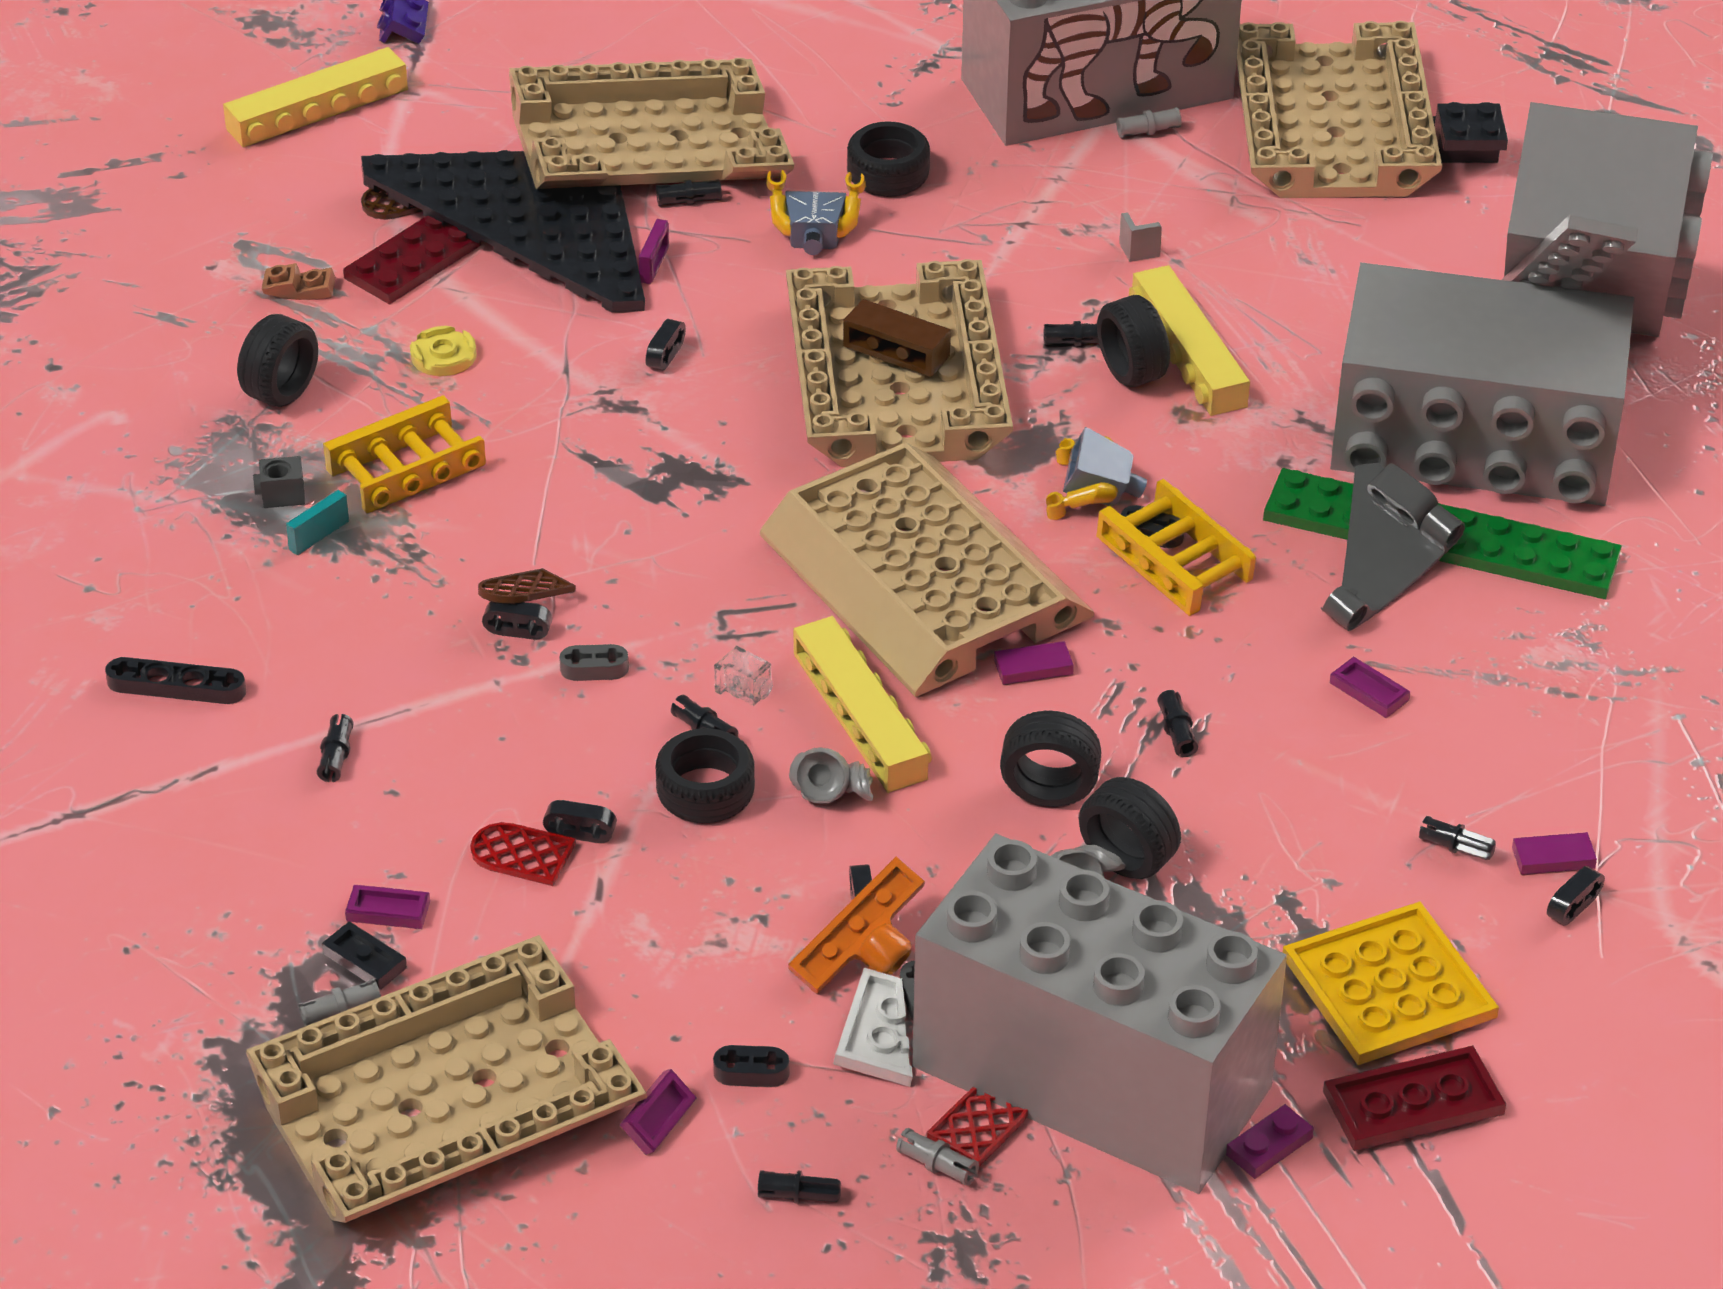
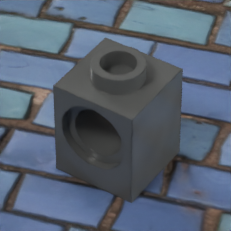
[253,456,305,508]

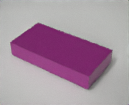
[639,219,670,284]
[994,641,1074,685]
[1329,656,1410,718]
[1512,832,1597,875]
[345,884,430,929]
[620,1069,697,1155]

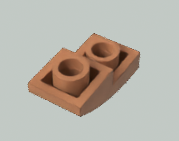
[262,263,336,300]

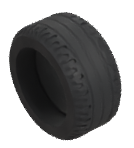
[847,121,930,197]
[1097,295,1170,387]
[237,314,319,407]
[1000,710,1102,807]
[655,728,755,823]
[1078,777,1181,879]

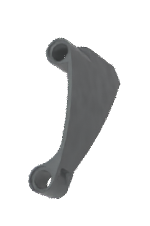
[1321,462,1466,631]

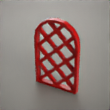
[470,822,576,886]
[926,1087,1028,1167]

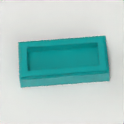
[286,490,349,555]

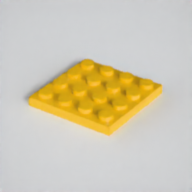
[1282,901,1499,1065]

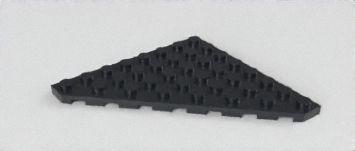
[361,150,645,312]

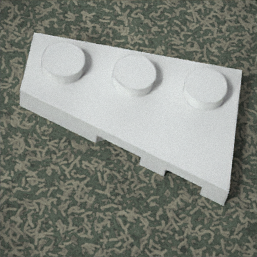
[833,968,913,1087]

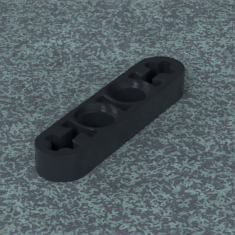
[105,657,246,704]

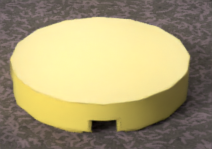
[410,326,477,376]

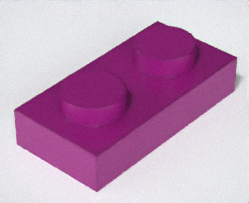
[1226,1104,1314,1179]

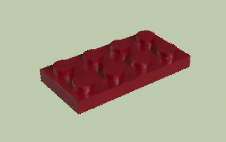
[343,216,481,305]
[1323,1045,1506,1151]

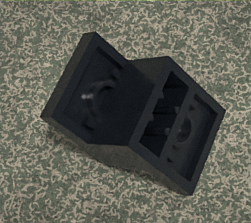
[1433,102,1508,163]

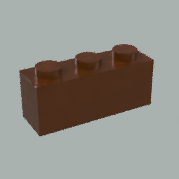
[843,299,951,377]

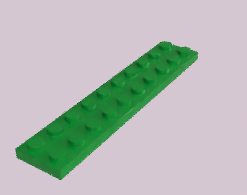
[1263,468,1622,600]

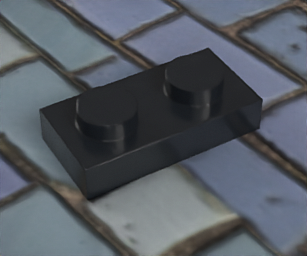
[322,921,407,991]

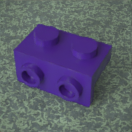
[377,0,429,44]

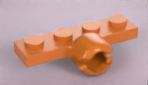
[788,856,925,994]

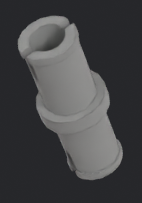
[1116,107,1182,138]
[298,979,381,1026]
[896,1128,979,1186]

